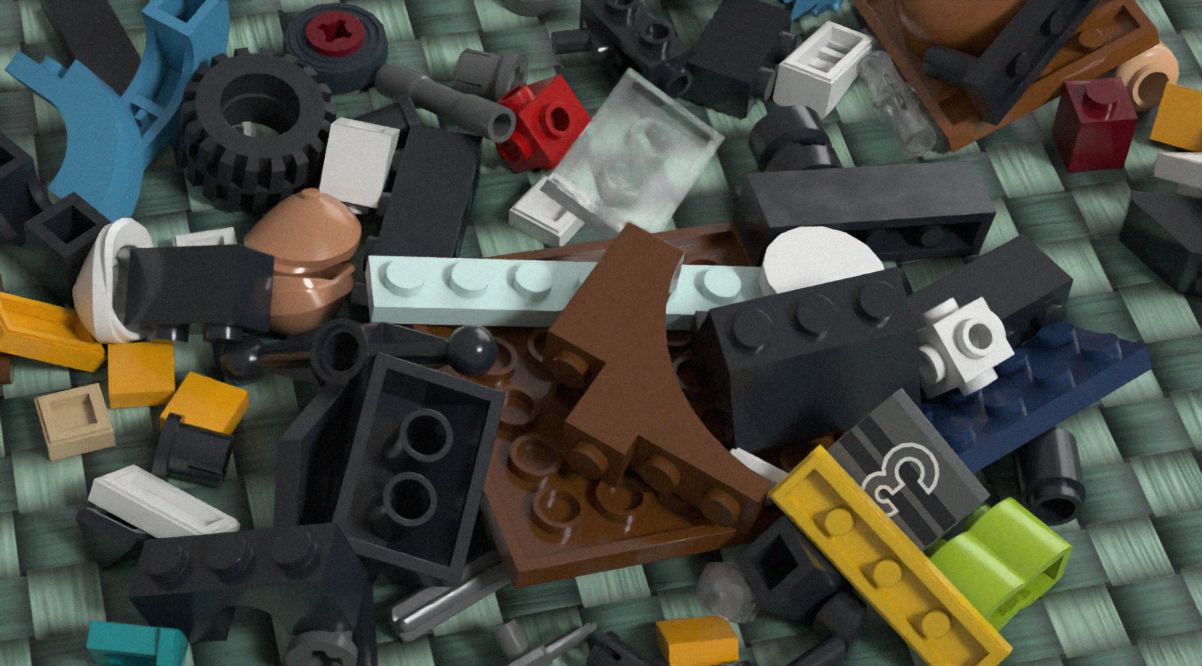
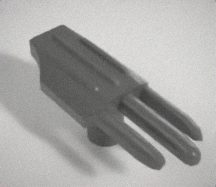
[490,619,597,666]

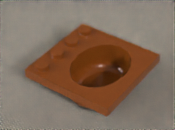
[849,0,1160,153]

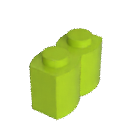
[924,497,1073,632]

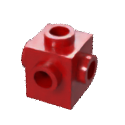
[494,74,593,174]

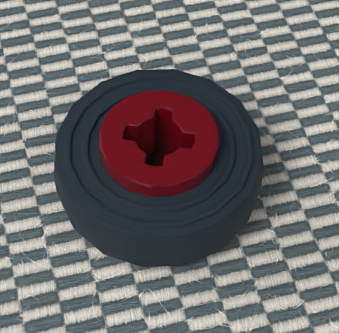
[283,3,388,94]

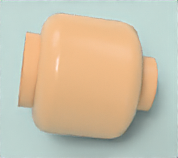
[1094,39,1179,112]

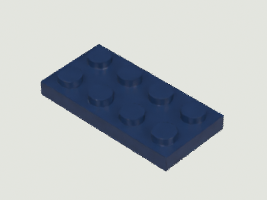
[921,322,1152,474]

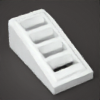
[773,21,878,120]

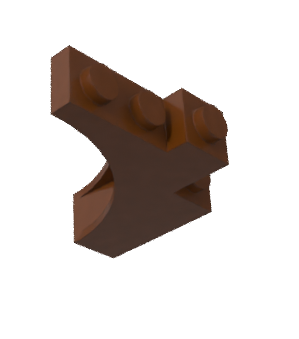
[542,221,772,536]

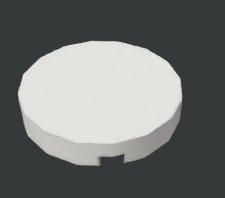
[758,226,884,297]

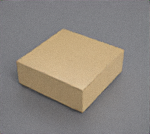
[34,383,116,461]

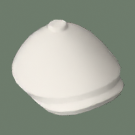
[72,218,153,344]

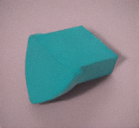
[86,620,189,666]

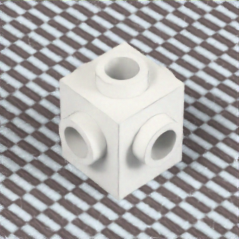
[918,297,1014,400]

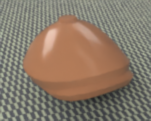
[244,188,361,277]
[269,263,356,339]

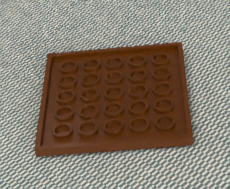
[402,221,847,589]

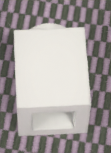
[319,117,400,215]

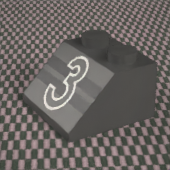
[826,388,991,553]

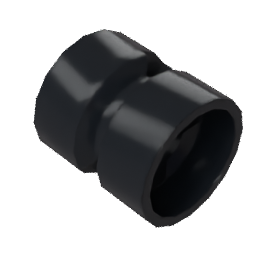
[748,105,843,173]

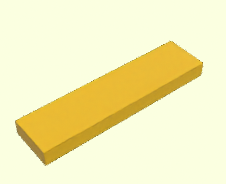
[767,445,1013,666]

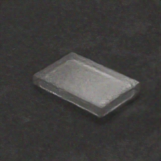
[540,68,725,239]

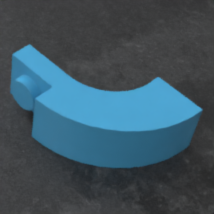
[121,0,230,171]
[5,51,144,223]

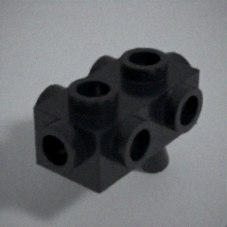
[551,0,693,111]

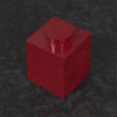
[1051,77,1138,173]

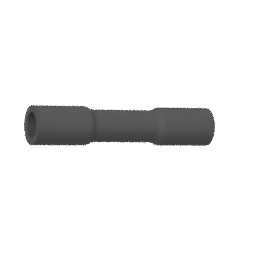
[375,62,516,143]

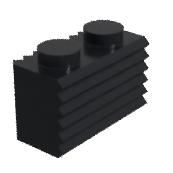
[682,0,798,120]

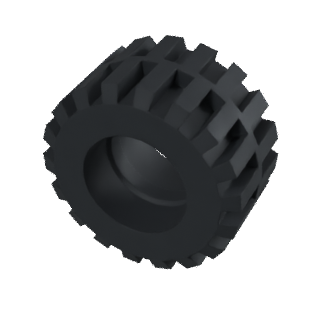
[177,47,337,214]

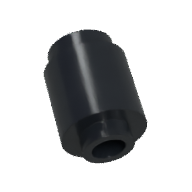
[1011,426,1086,526]

